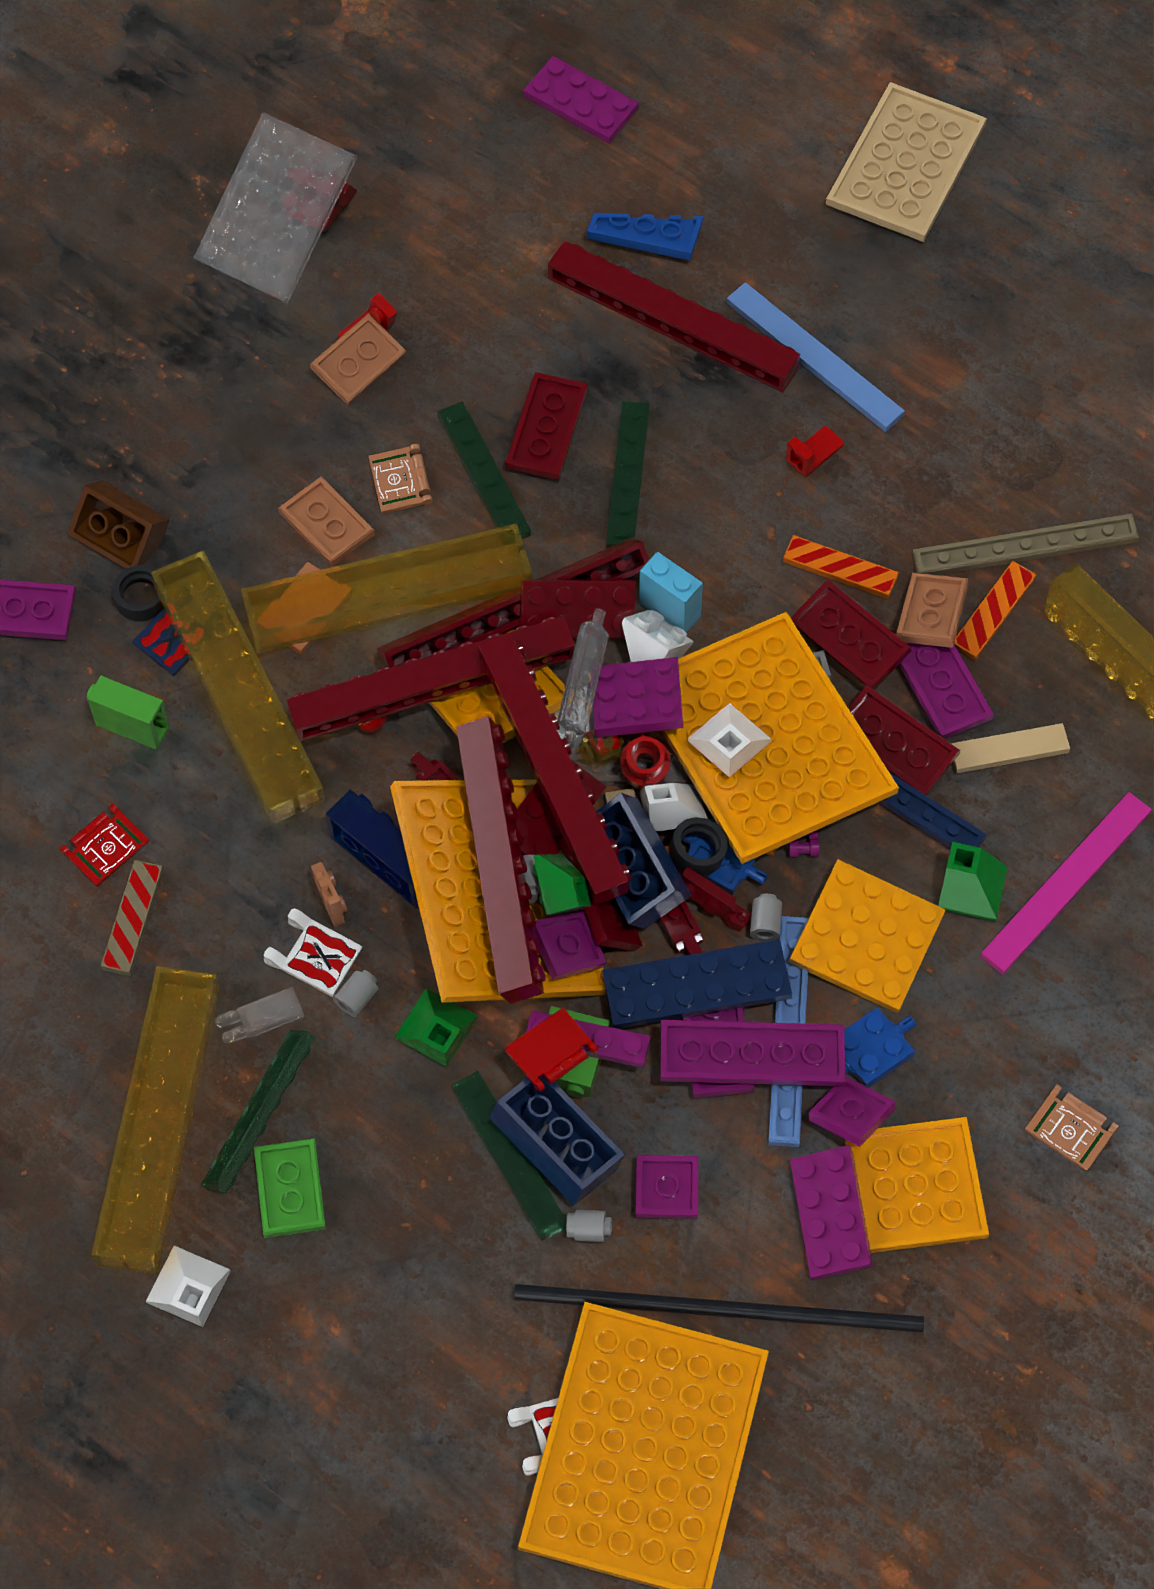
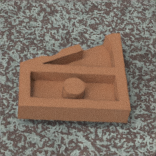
[311,862,347,928]

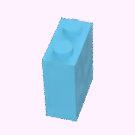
[639,552,703,633]

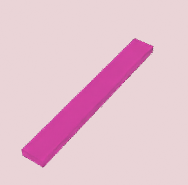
[980,792,1152,975]

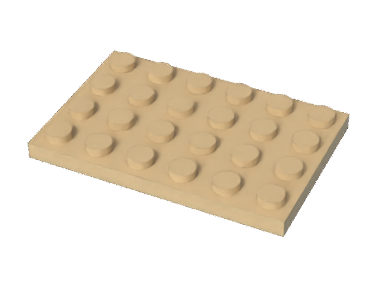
[826,82,987,242]

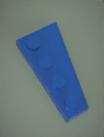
[587,213,704,261]

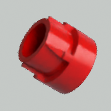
[620,734,670,790]

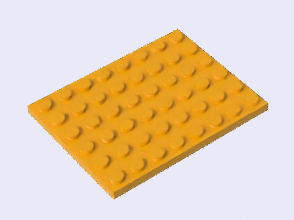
[661,612,899,864]
[390,780,606,1002]
[518,1302,769,1589]

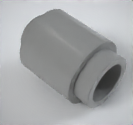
[566,1210,612,1242]

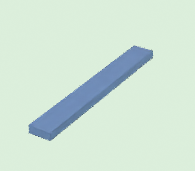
[726,282,905,433]
[768,916,809,1147]

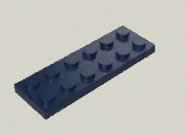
[602,939,792,1029]

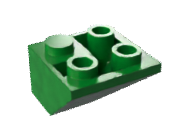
[938,842,1008,922]
[533,854,591,915]
[395,988,478,1067]

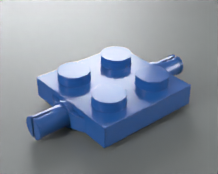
[682,817,769,895]
[844,1007,917,1088]

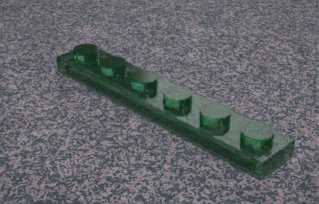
[438,401,531,546]
[606,401,650,549]
[201,1030,315,1194]
[452,1071,567,1241]

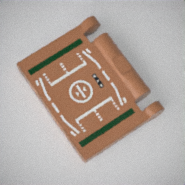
[368,444,433,514]
[1025,1084,1119,1172]

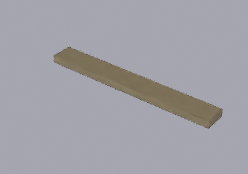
[912,513,1139,575]

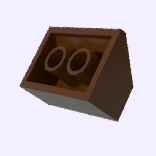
[67,480,170,569]

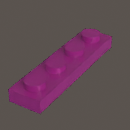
[526,1010,651,1068]

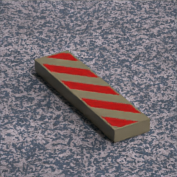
[100,860,164,976]

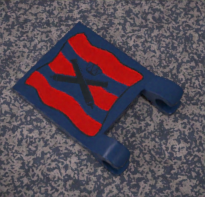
[132,586,226,676]

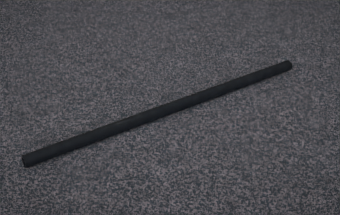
[514,1284,924,1332]

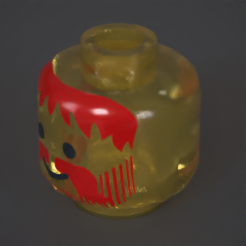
[579,728,624,767]

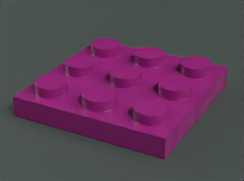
[591,657,684,738]

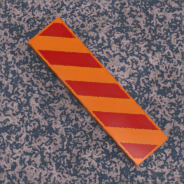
[783,535,899,600]
[954,561,1036,661]

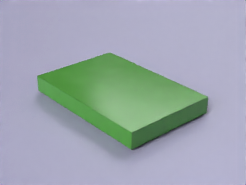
[254,1138,326,1238]

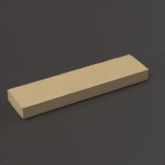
[951,723,1070,774]

